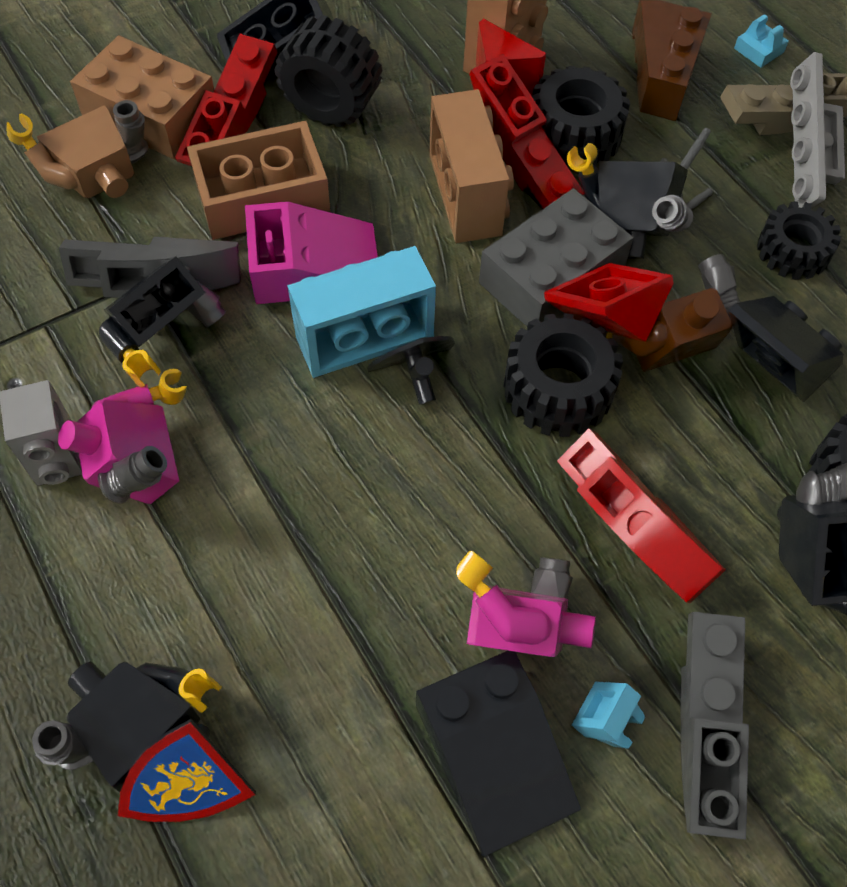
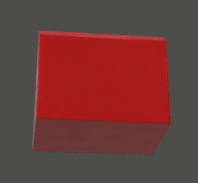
[475,18,546,96]
[544,263,674,342]

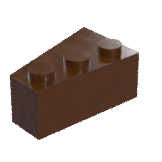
[632,0,712,121]

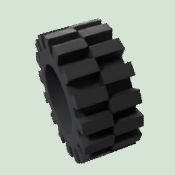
[757,201,842,280]

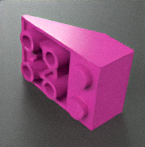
[245,202,378,304]

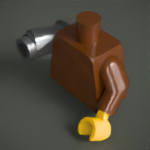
[606,254,740,372]

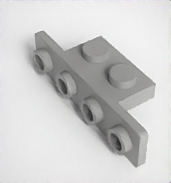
[790,52,845,209]

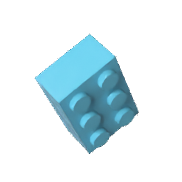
[287,246,436,378]

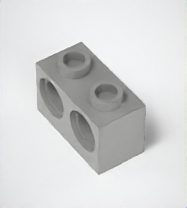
[0,380,82,486]

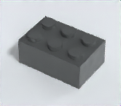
[479,188,634,326]

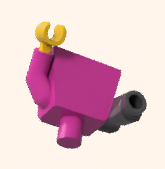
[58,369,187,504]
[456,551,596,657]

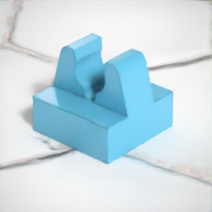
[734,15,789,68]
[571,682,645,749]

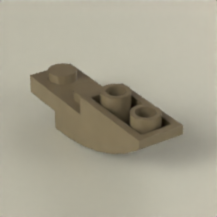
[720,72,847,135]

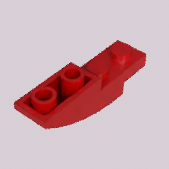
[175,34,278,166]
[469,54,584,209]
[557,428,726,603]

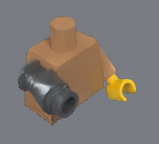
[6,100,148,198]

